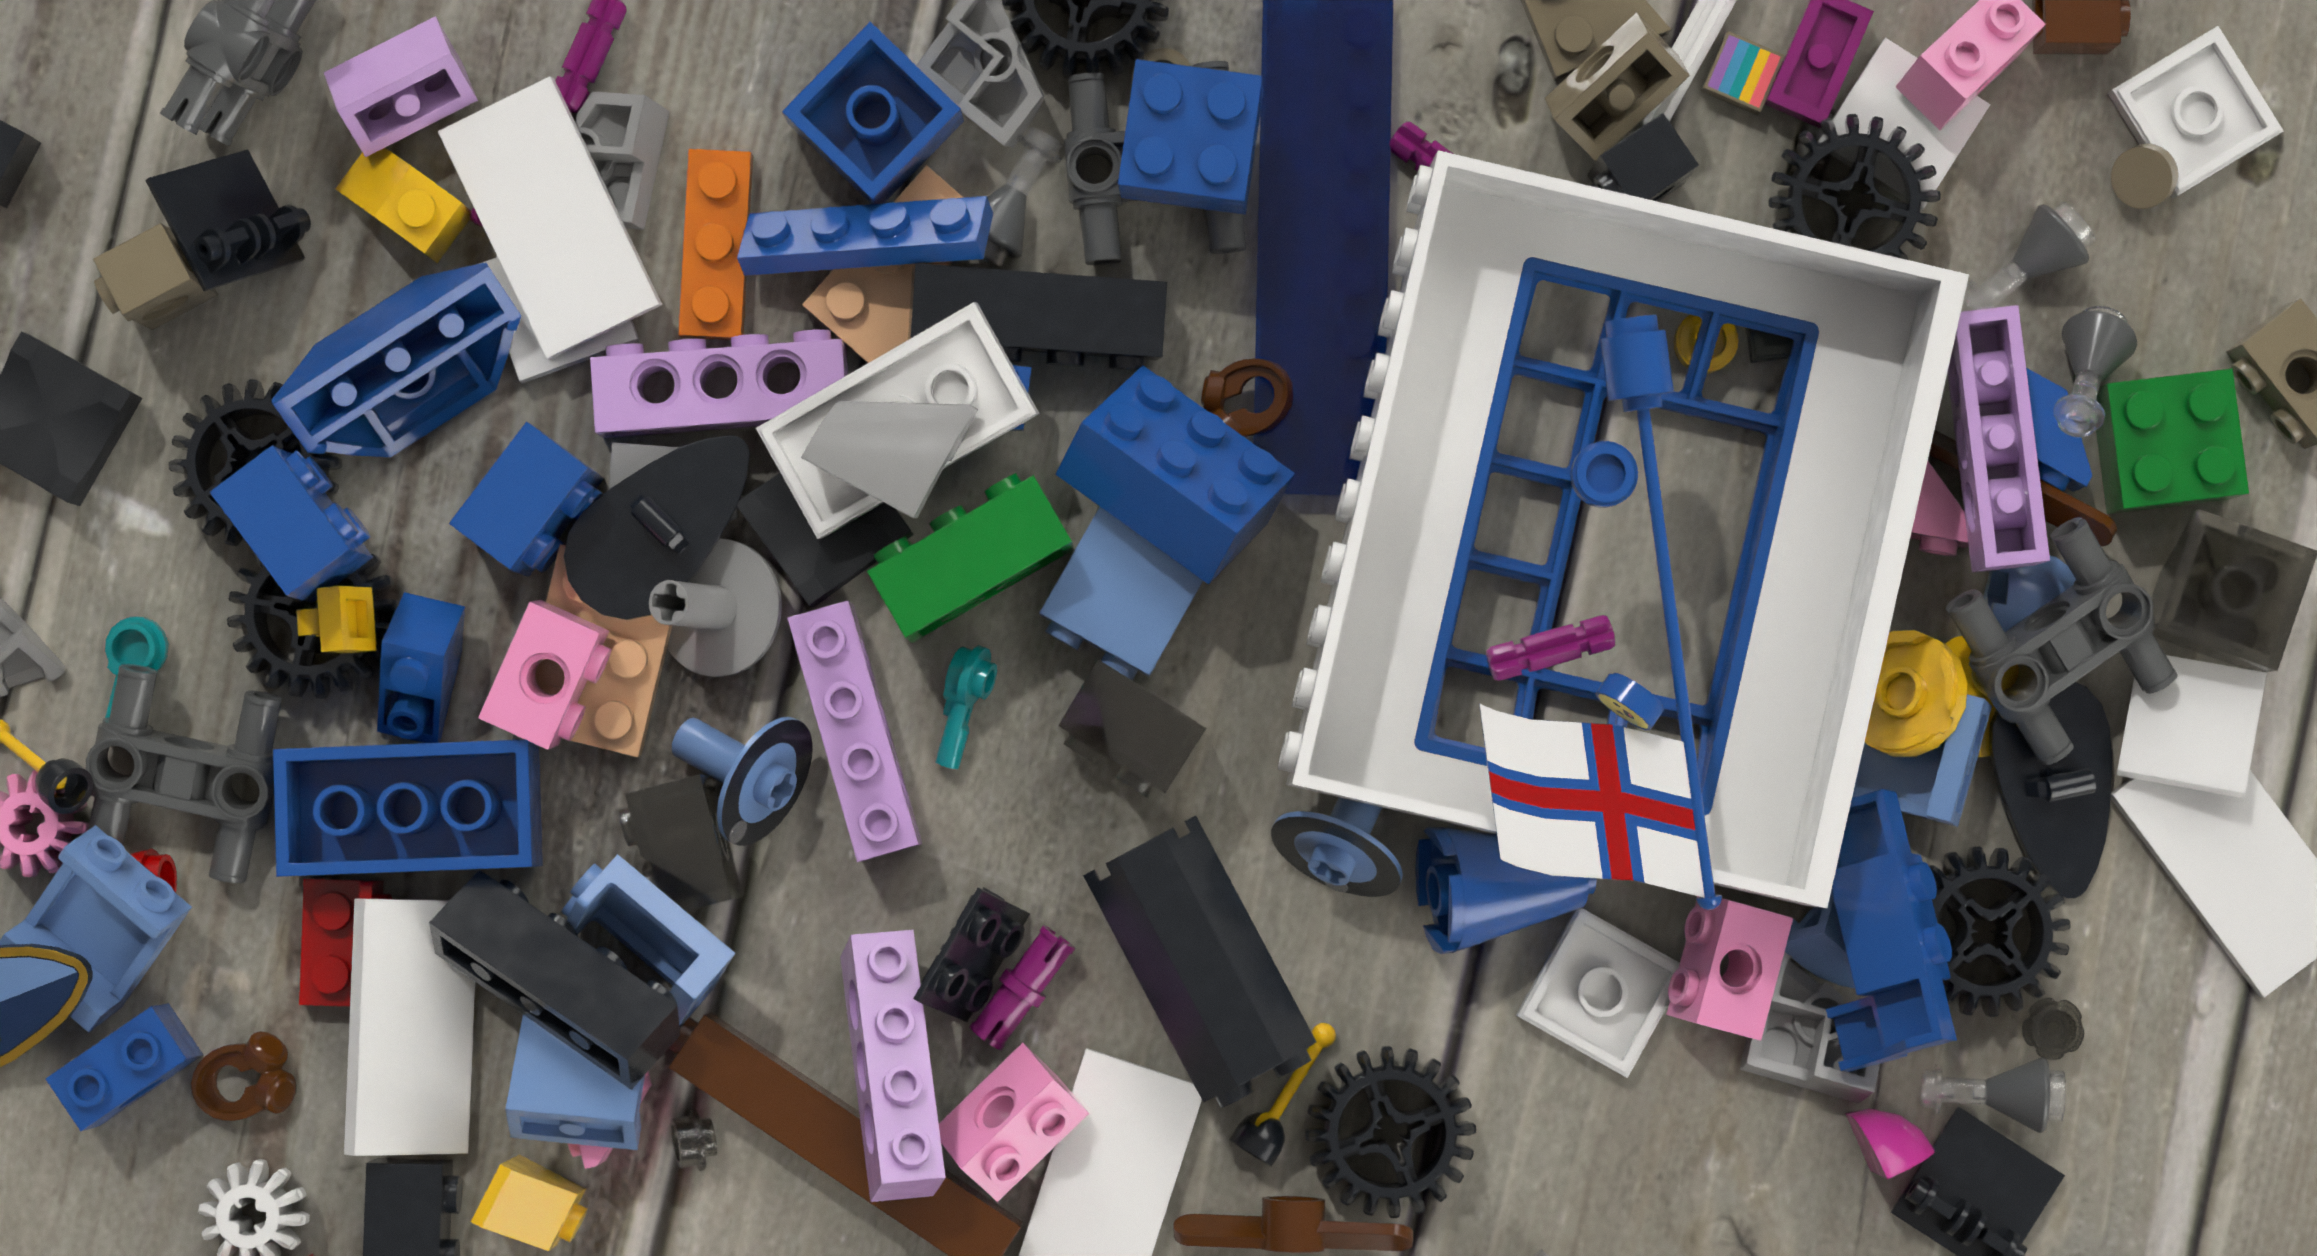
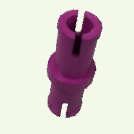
[969,925,1076,1051]

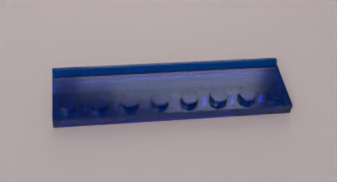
[1253,0,1393,497]

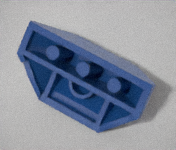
[271,263,521,458]

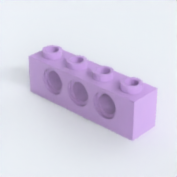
[1947,305,2050,573]
[590,330,848,438]
[787,600,922,862]
[840,930,946,1202]

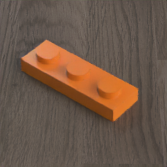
[678,149,753,340]

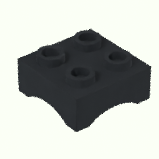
[0,331,142,506]
[737,473,914,608]

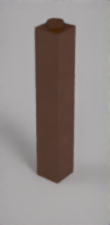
[668,1012,1023,1256]

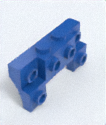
[1826,789,1957,1072]

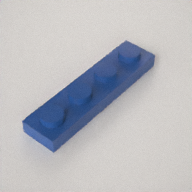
[737,196,993,276]

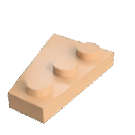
[802,165,964,364]

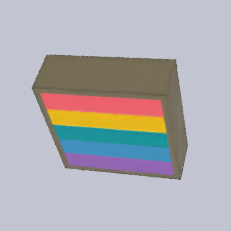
[1701,31,1785,116]

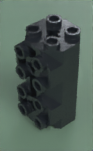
[1083,815,1316,1108]

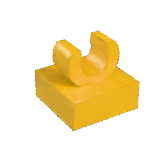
[296,586,377,653]

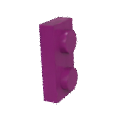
[1764,0,1874,129]

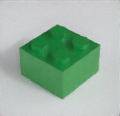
[2091,368,2249,514]

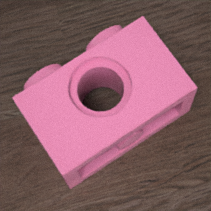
[1896,0,2046,130]
[478,600,611,750]
[1666,896,1793,1041]
[939,1043,1089,1202]

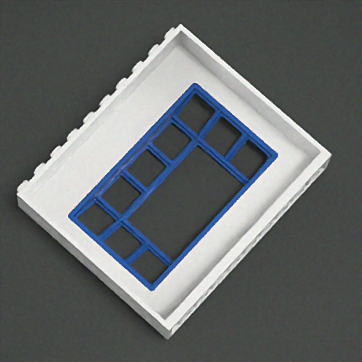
[1278,150,1969,908]

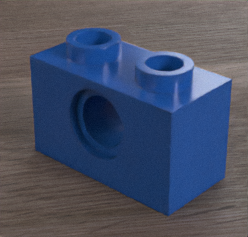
[45,1003,203,1131]

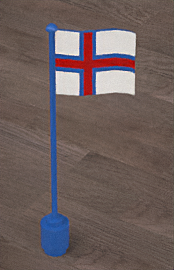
[1479,314,1722,910]

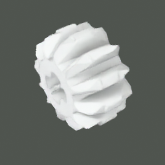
[198,1159,310,1256]

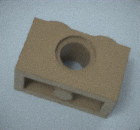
[1545,12,1690,162]
[93,223,218,330]
[2226,298,2317,449]

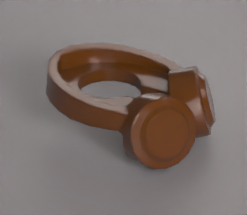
[1201,358,1294,437]
[191,1031,297,1121]

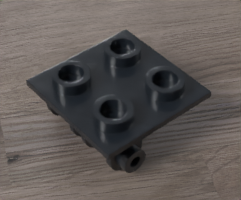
[145,149,311,291]
[913,887,1030,1022]
[1890,1106,2065,1256]

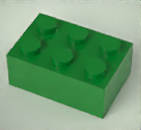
[867,473,1074,643]

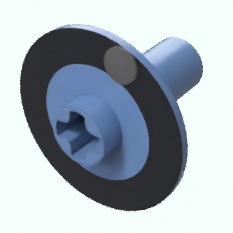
[672,717,813,846]
[1271,797,1403,897]

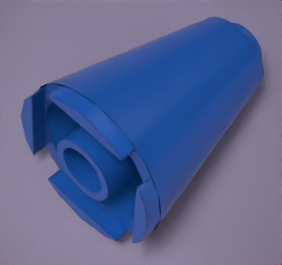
[1415,827,1597,954]

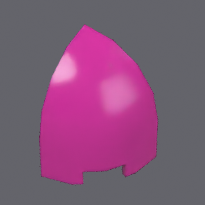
[1845,1108,1935,1179]

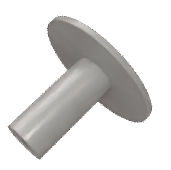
[649,539,782,677]

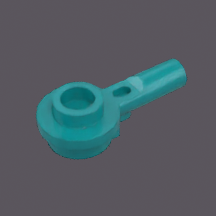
[105,616,169,718]
[935,645,998,769]

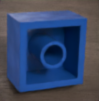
[782,22,964,204]
[1118,59,1263,215]
[449,421,604,577]
[210,445,373,603]

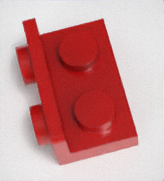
[299,879,392,1006]

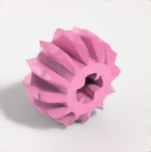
[0,770,89,877]

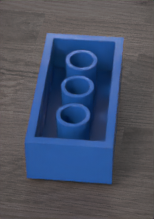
[273,739,543,877]

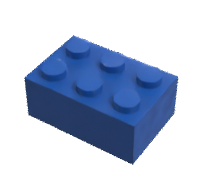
[1055,365,1296,584]

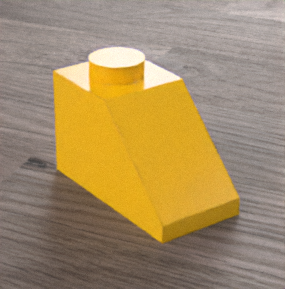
[335,148,471,263]
[470,1154,588,1251]

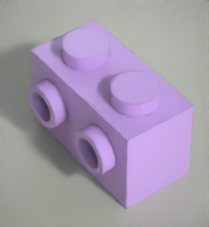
[324,16,478,157]

